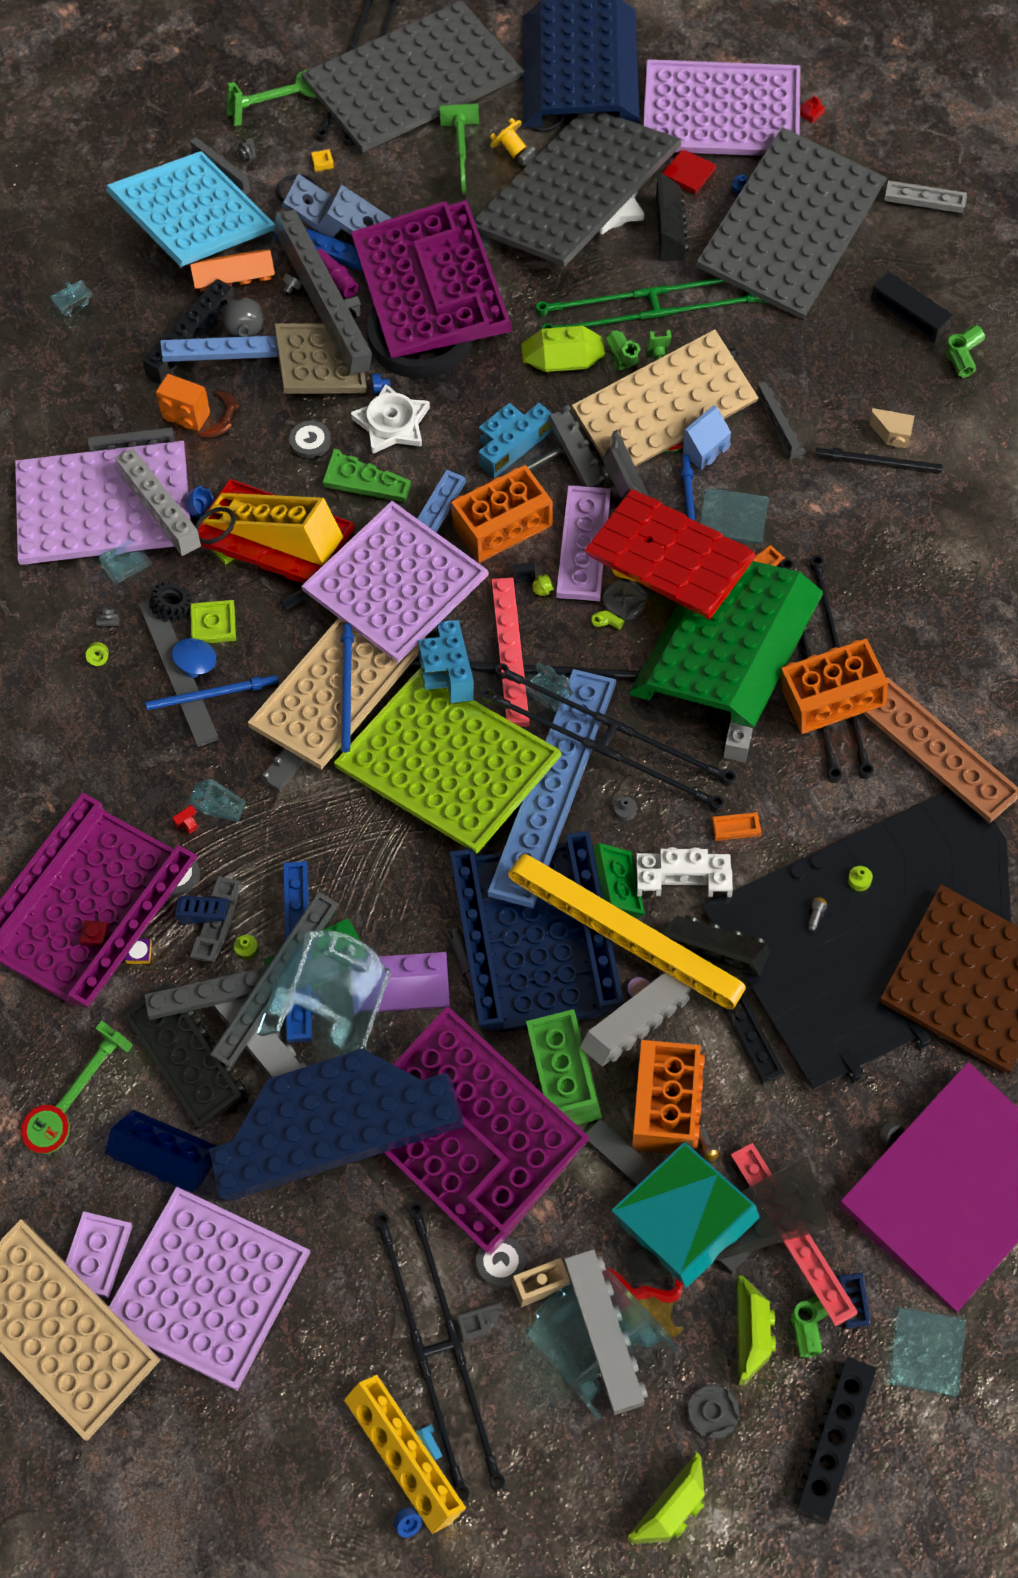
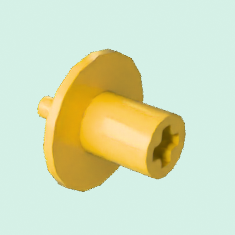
[489,118,527,158]

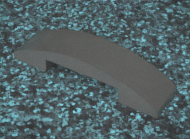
[190,876,241,963]

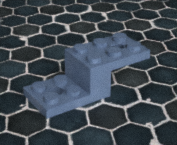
[281,174,392,238]

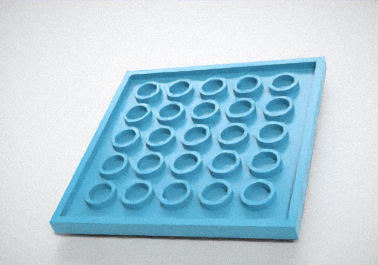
[106,151,275,267]

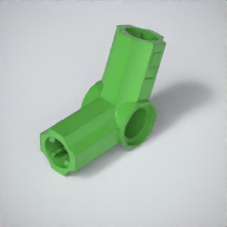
[945,325,985,378]
[606,330,640,371]
[790,1296,828,1358]

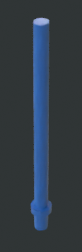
[341,623,354,753]

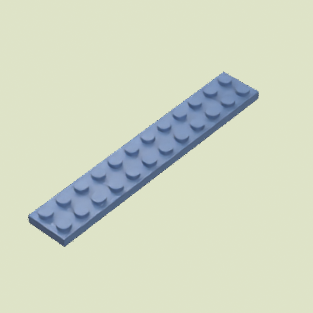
[488,669,616,908]

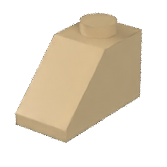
[869,408,914,449]
[511,1258,571,1307]

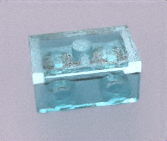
[99,540,152,586]
[526,662,574,712]

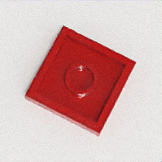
[663,150,716,195]

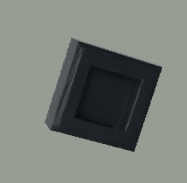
[512,562,535,583]

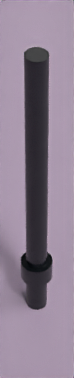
[815,448,943,473]

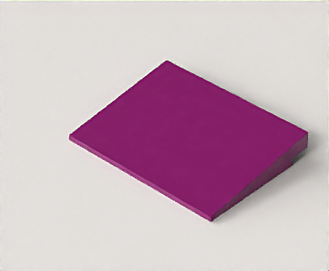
[351,200,513,358]
[384,1006,590,1255]
[839,1062,1018,1313]

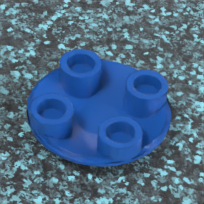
[171,638,216,678]

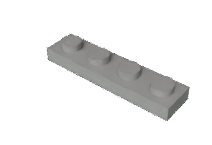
[884,181,967,213]

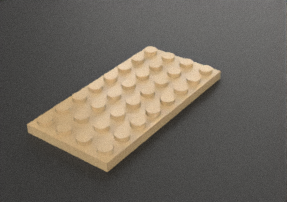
[571,330,758,467]
[248,618,426,770]
[0,1219,161,1440]

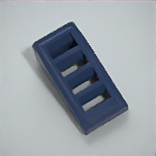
[175,896,229,925]
[836,1273,871,1328]

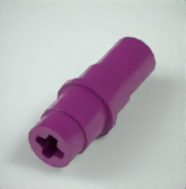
[317,249,359,298]

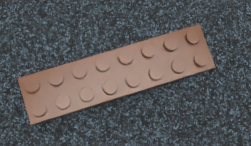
[862,677,1018,823]

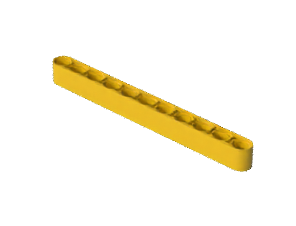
[508,854,746,1009]

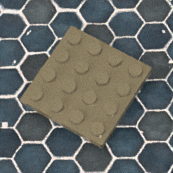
[274,323,367,394]

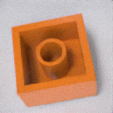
[156,374,210,431]

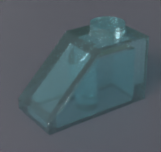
[188,779,246,822]

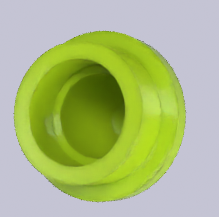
[532,574,554,596]

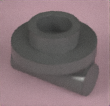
[238,139,256,161]
[517,145,536,167]
[96,608,120,626]

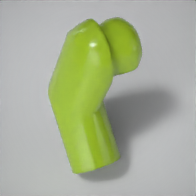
[591,610,624,630]

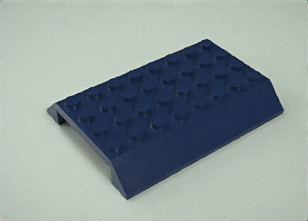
[523,0,639,128]
[450,831,624,1032]

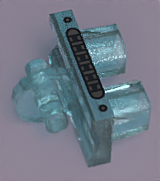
[50,280,93,316]

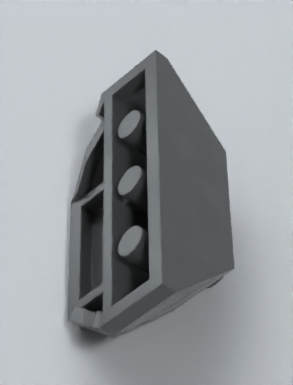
[602,430,649,501]

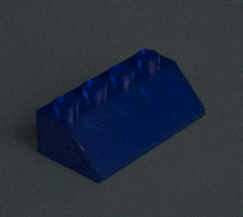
[104,1110,217,1193]

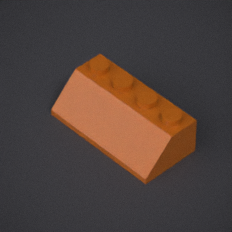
[190,248,275,292]

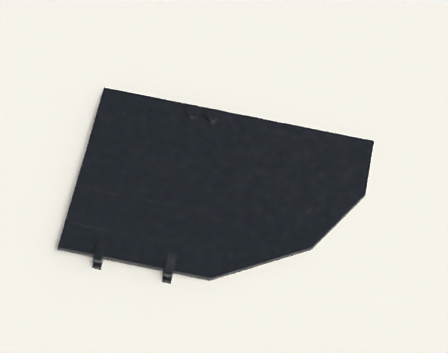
[702,790,1011,1091]

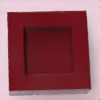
[79,920,109,947]

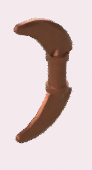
[198,390,239,438]

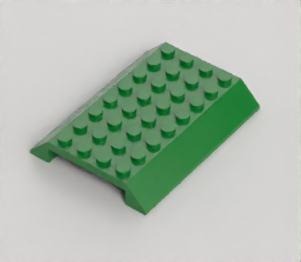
[629,561,823,728]

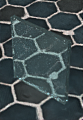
[700,488,770,545]
[890,1307,966,1397]

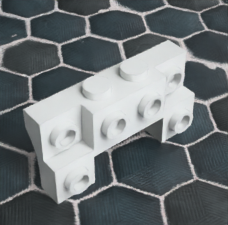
[636,847,733,897]

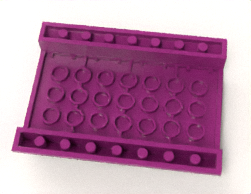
[0,792,198,1008]

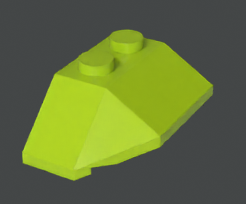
[521,326,605,372]
[736,1275,776,1386]
[627,1452,705,1544]

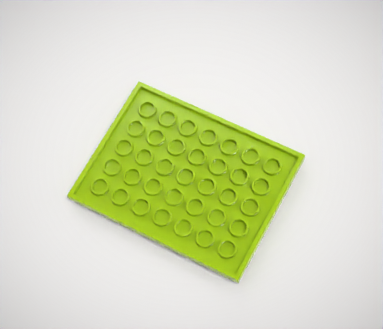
[334,669,562,854]

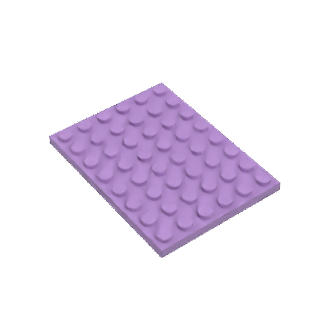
[644,60,800,156]
[15,441,191,565]

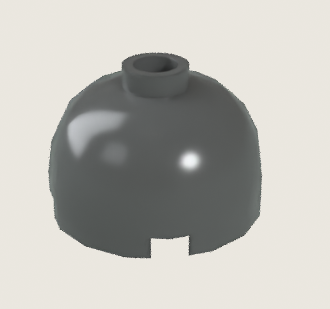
[222,298,263,337]

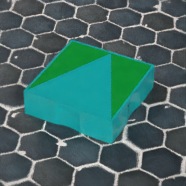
[612,1142,760,1288]

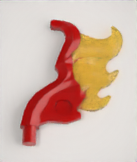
[602,1267,684,1337]

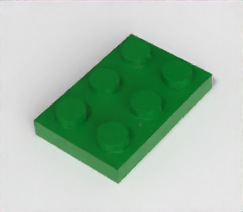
[593,843,645,918]

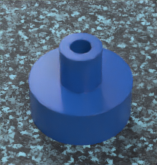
[731,174,749,195]
[372,373,390,395]
[393,1508,422,1537]

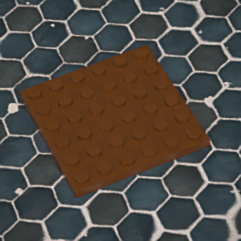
[878,884,1018,1075]

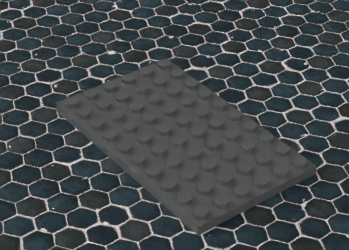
[301,0,524,152]
[474,112,681,267]
[696,127,887,320]

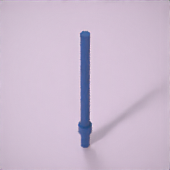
[680,454,695,521]
[145,675,279,710]

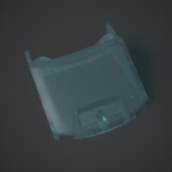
[257,930,391,1056]
[525,1264,678,1420]

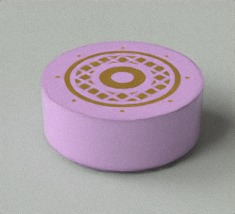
[627,977,651,999]

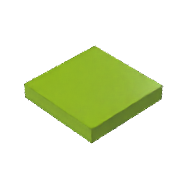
[190,600,236,643]

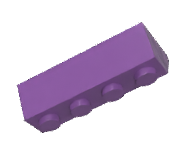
[350,952,450,1014]

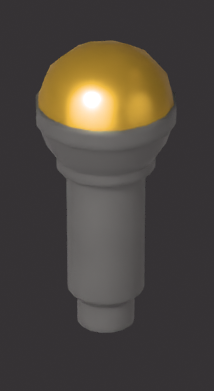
[808,897,827,932]
[699,1125,719,1161]

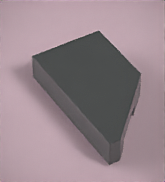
[456,1302,503,1343]

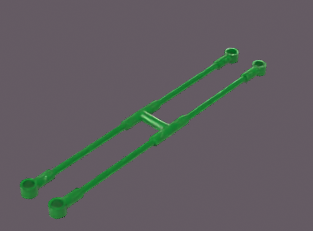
[536,278,768,329]

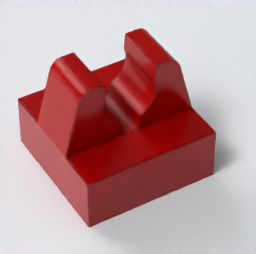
[800,95,825,123]
[172,805,198,834]

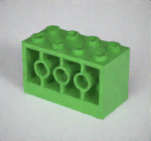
[526,1009,603,1125]

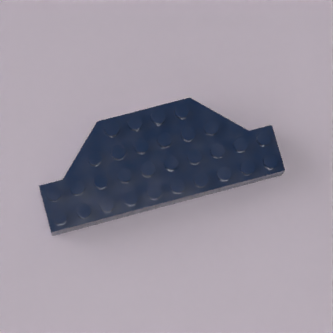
[209,1049,465,1202]

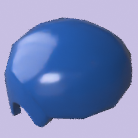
[185,485,214,519]

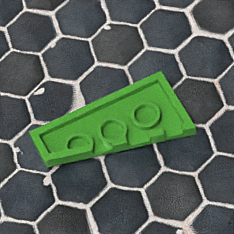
[323,448,411,503]

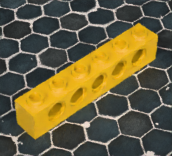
[344,1375,466,1534]

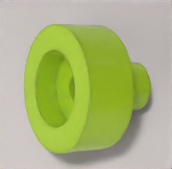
[86,642,109,666]
[848,866,873,891]
[234,935,259,960]

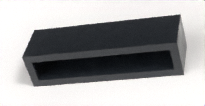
[871,272,953,343]

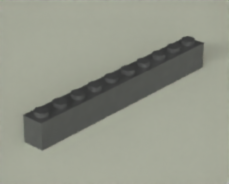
[275,209,372,375]

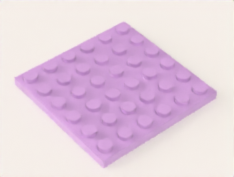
[302,501,489,663]
[109,1187,310,1391]

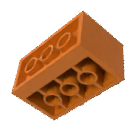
[451,465,553,563]
[781,638,888,734]
[632,1040,705,1154]

